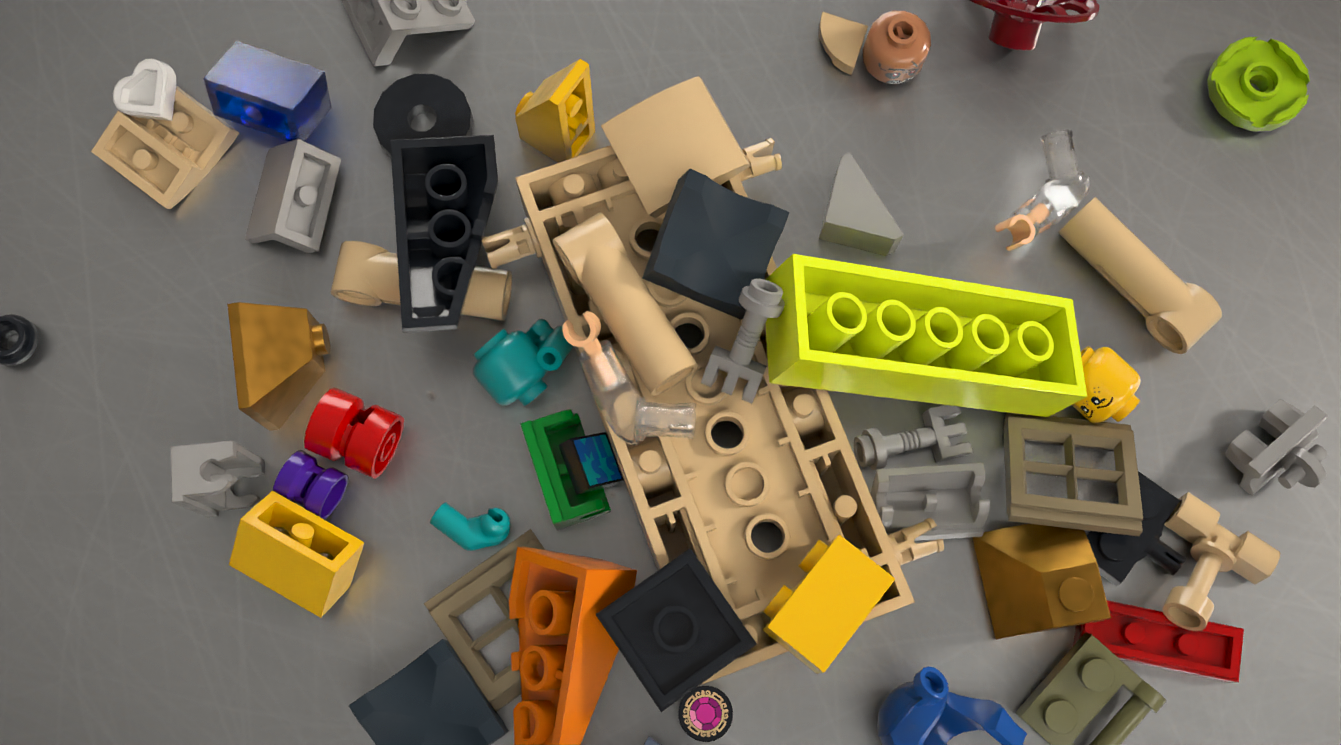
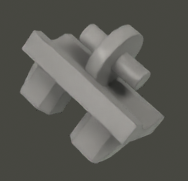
[1225,399,1328,496]

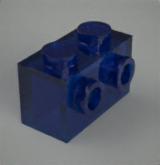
[203,41,332,142]

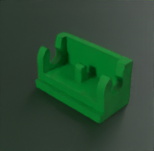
[520,409,611,531]

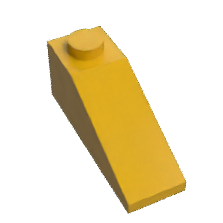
[515,59,595,163]

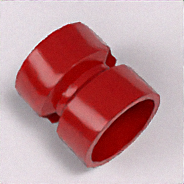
[304,387,404,479]

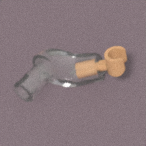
[995,129,1090,251]
[562,311,696,446]

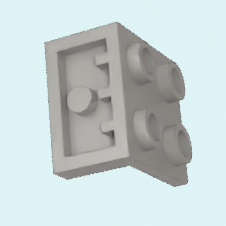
[341,0,475,67]

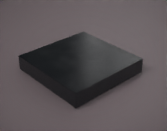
[596,548,757,712]

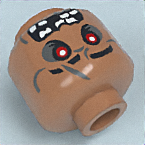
[863,10,931,84]

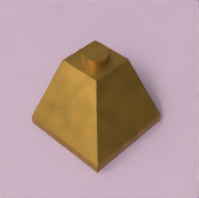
[227,302,330,431]
[972,523,1111,640]

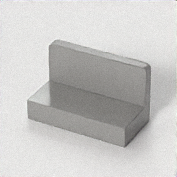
[245,139,341,253]

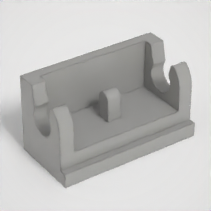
[171,441,265,517]
[870,463,990,541]

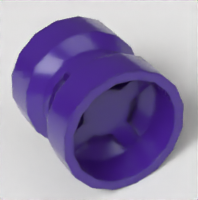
[273,450,349,520]

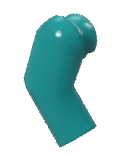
[526,319,573,371]
[430,502,510,551]

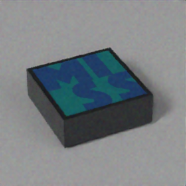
[559,432,624,495]

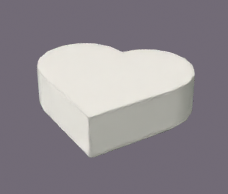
[112,58,177,121]

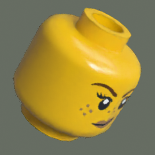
[1072,346,1141,423]

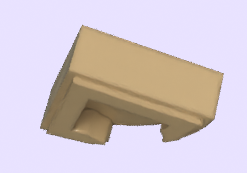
[818,12,868,75]

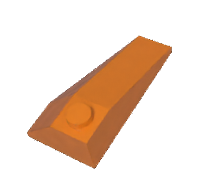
[509,547,637,745]

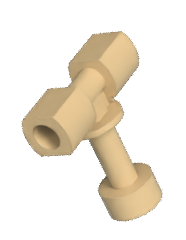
[1162,492,1281,631]

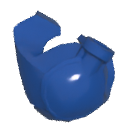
[876,666,1027,745]

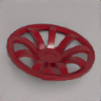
[969,0,1099,50]

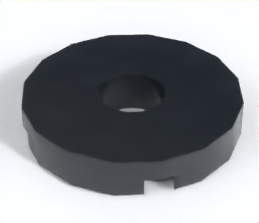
[373,74,473,158]

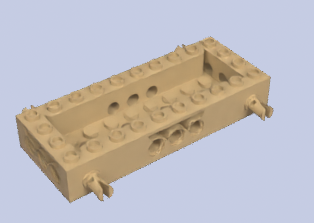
[482,138,944,685]

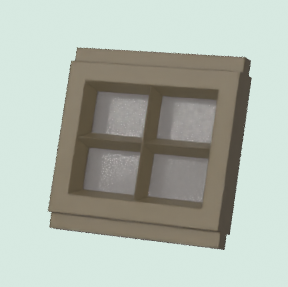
[1003,412,1143,536]
[424,529,545,712]

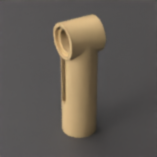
[1058,197,1222,354]
[553,212,698,395]
[331,241,512,321]

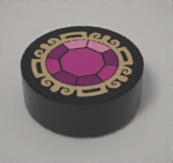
[678,686,733,742]

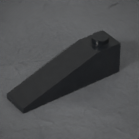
[390,135,498,333]

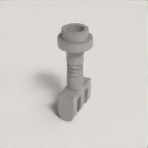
[701,279,785,404]
[854,405,973,470]

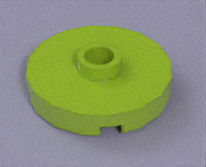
[1207,37,1310,132]

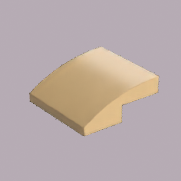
[601,76,751,218]
[91,86,239,209]

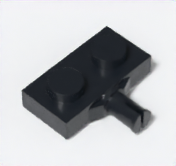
[1086,471,1186,586]

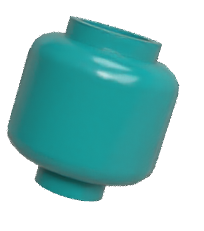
[473,328,548,406]

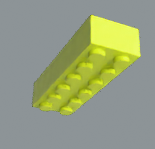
[765,254,1087,417]

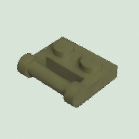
[1015,632,1167,745]

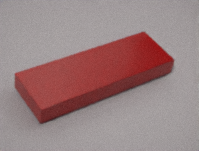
[1073,600,1244,683]

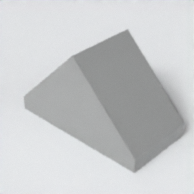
[819,152,904,256]

